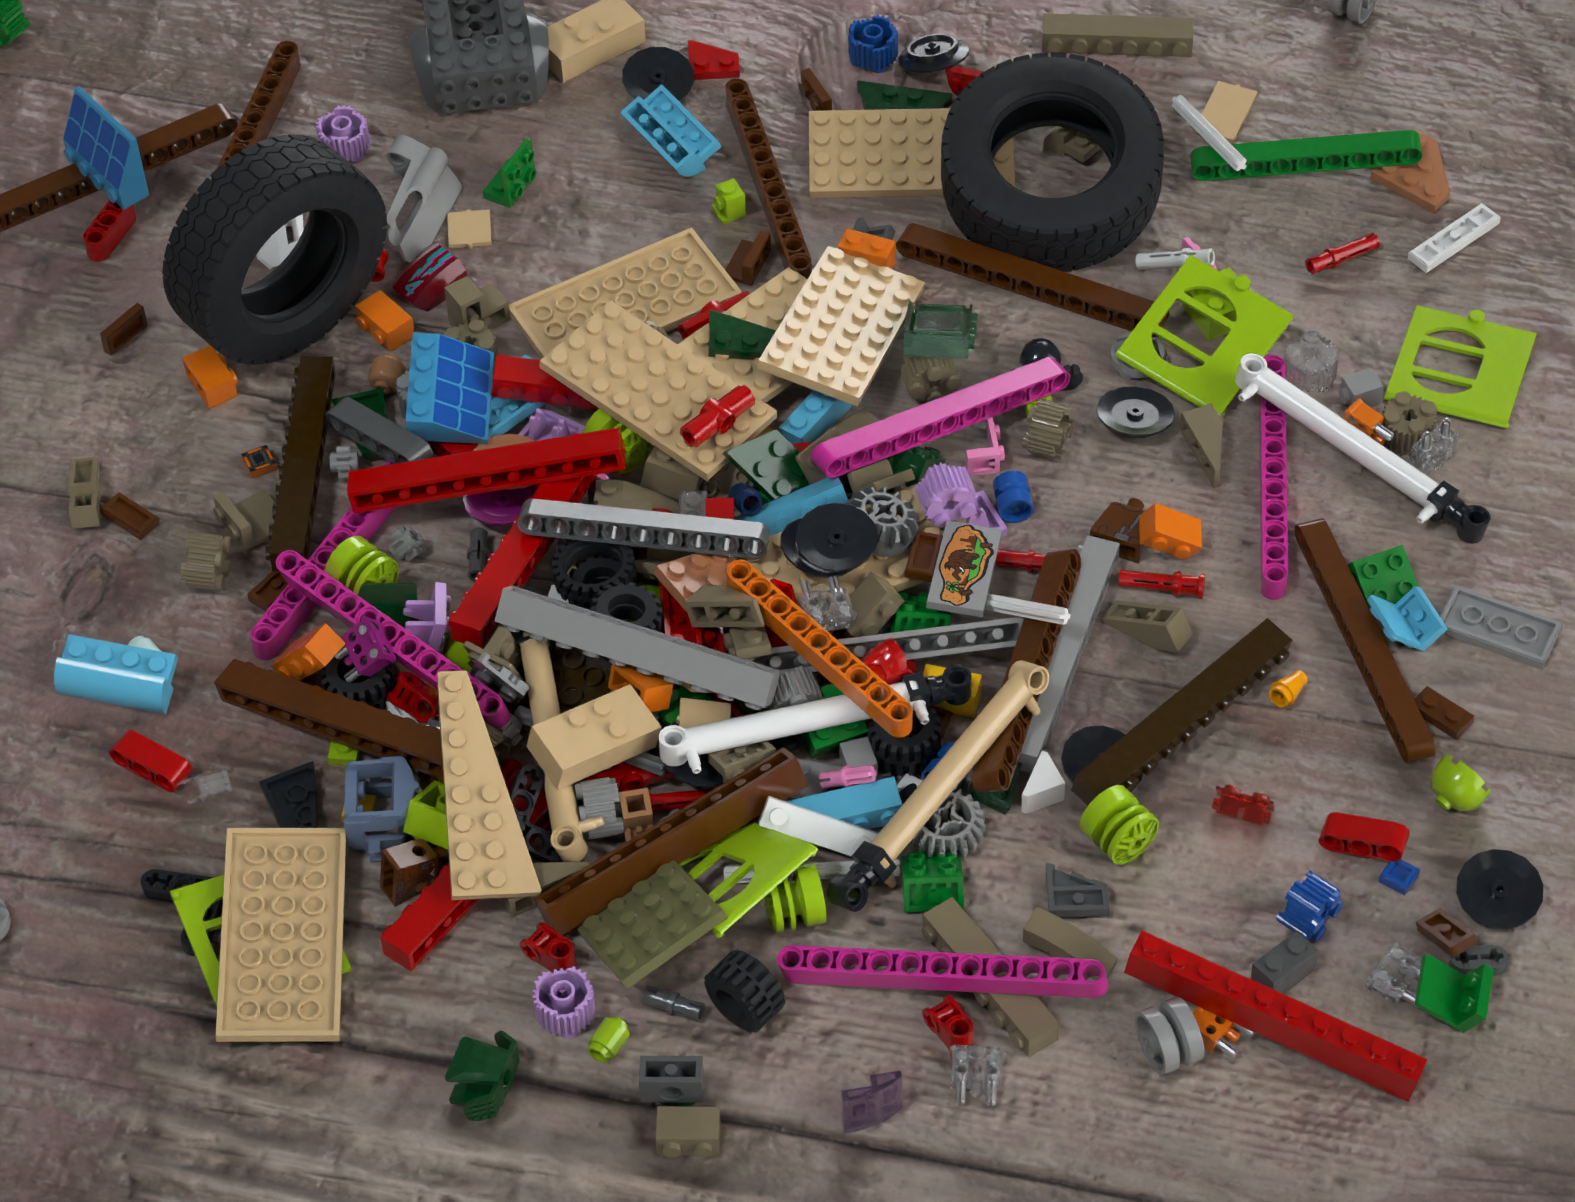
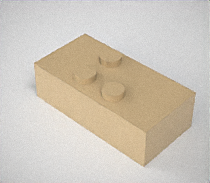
[547,0,646,83]
[527,684,662,790]

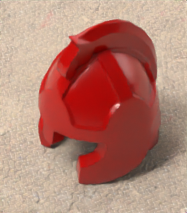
[855,638,913,685]

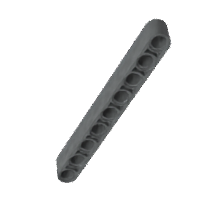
[517,499,770,559]

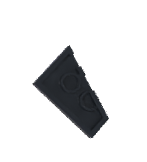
[259,761,318,828]

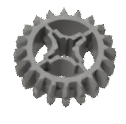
[911,789,986,858]

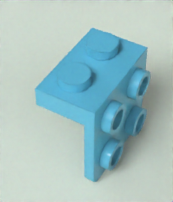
[1367,586,1448,651]

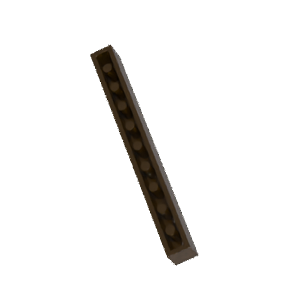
[265,356,336,571]
[1071,618,1293,806]

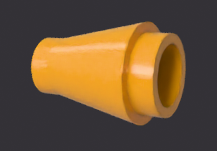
[1268,670,1308,708]

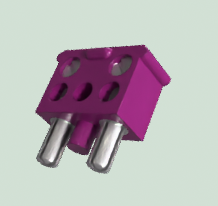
[335,616,396,683]

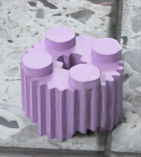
[316,105,370,163]
[914,463,978,528]
[532,966,596,1039]

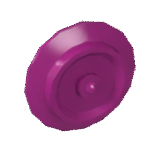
[462,484,538,527]

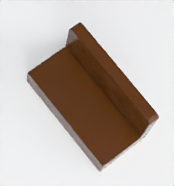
[725,230,771,286]

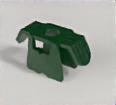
[445,1030,520,1121]

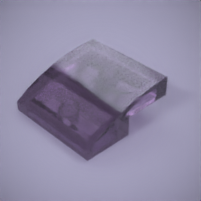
[841,1071,902,1134]

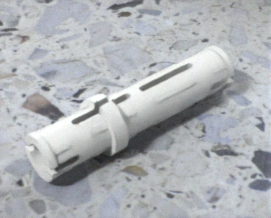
[1135,248,1215,270]

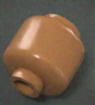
[368,354,406,395]

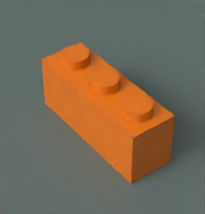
[271,623,345,681]

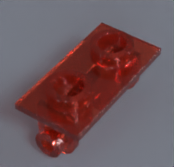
[1212,785,1275,826]

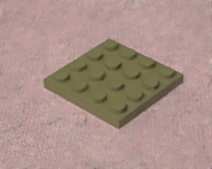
[576,860,727,989]

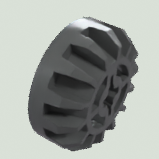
[846,487,919,556]

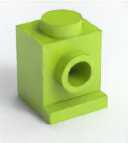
[712,178,746,225]

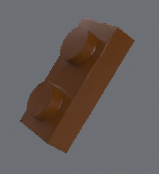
[799,68,832,111]
[247,571,288,611]
[1414,686,1474,740]
[1416,908,1477,957]

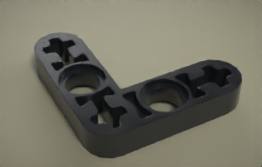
[508,764,571,863]
[140,869,223,956]

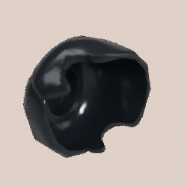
[1019,338,1061,366]

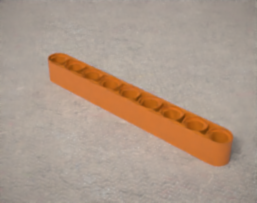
[726,560,913,738]

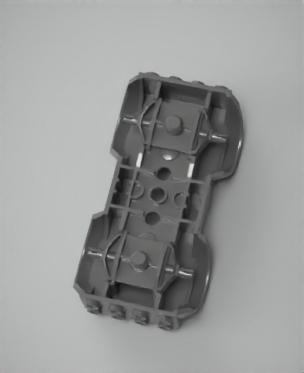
[409,0,549,115]

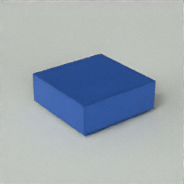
[1378,859,1420,896]

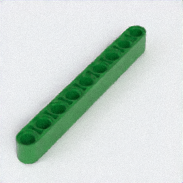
[1190,130,1423,181]

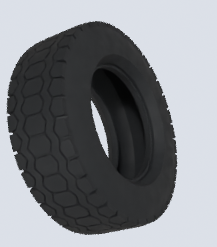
[941,52,1164,272]
[162,134,387,365]

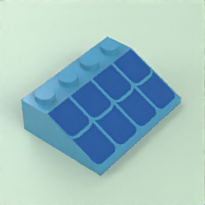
[63,86,149,210]
[405,332,494,444]

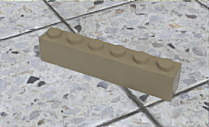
[1042,13,1193,57]
[921,897,1059,1057]

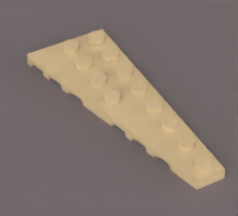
[437,670,541,900]

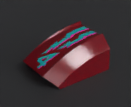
[392,242,467,311]

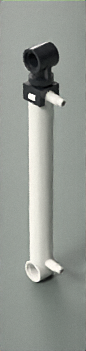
[1235,353,1490,544]
[659,665,972,774]

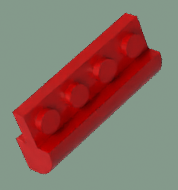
[659,582,725,653]

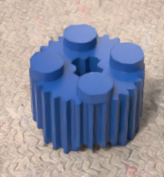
[848,14,898,73]
[1276,870,1344,942]

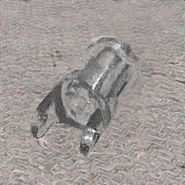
[177,767,232,805]

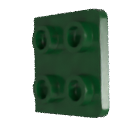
[870,446,946,487]
[360,582,419,640]

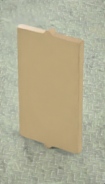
[1194,81,1258,144]

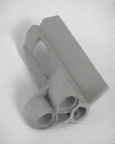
[386,135,463,263]

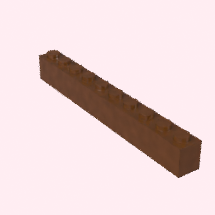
[214,659,444,780]
[533,747,808,935]

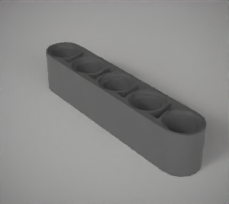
[325,397,433,464]

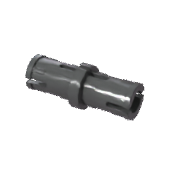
[467,527,489,581]
[641,985,705,1022]

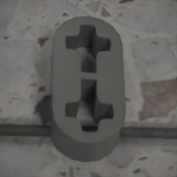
[1449,945,1508,976]

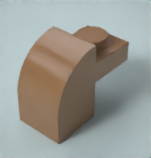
[619,788,653,842]

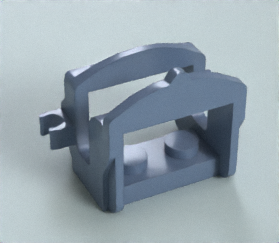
[344,756,420,862]

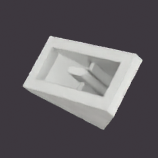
[1021,751,1065,814]

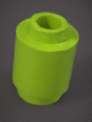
[587,1016,630,1063]

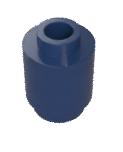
[728,483,762,516]

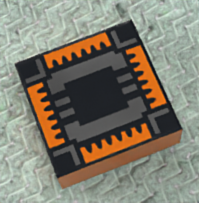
[241,445,277,478]

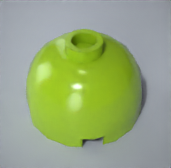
[1431,755,1491,811]

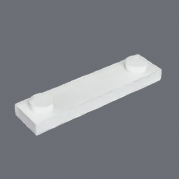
[1408,203,1501,273]
[758,796,878,856]

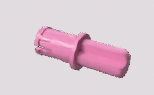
[819,765,877,790]

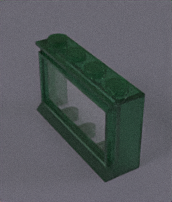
[903,299,978,359]

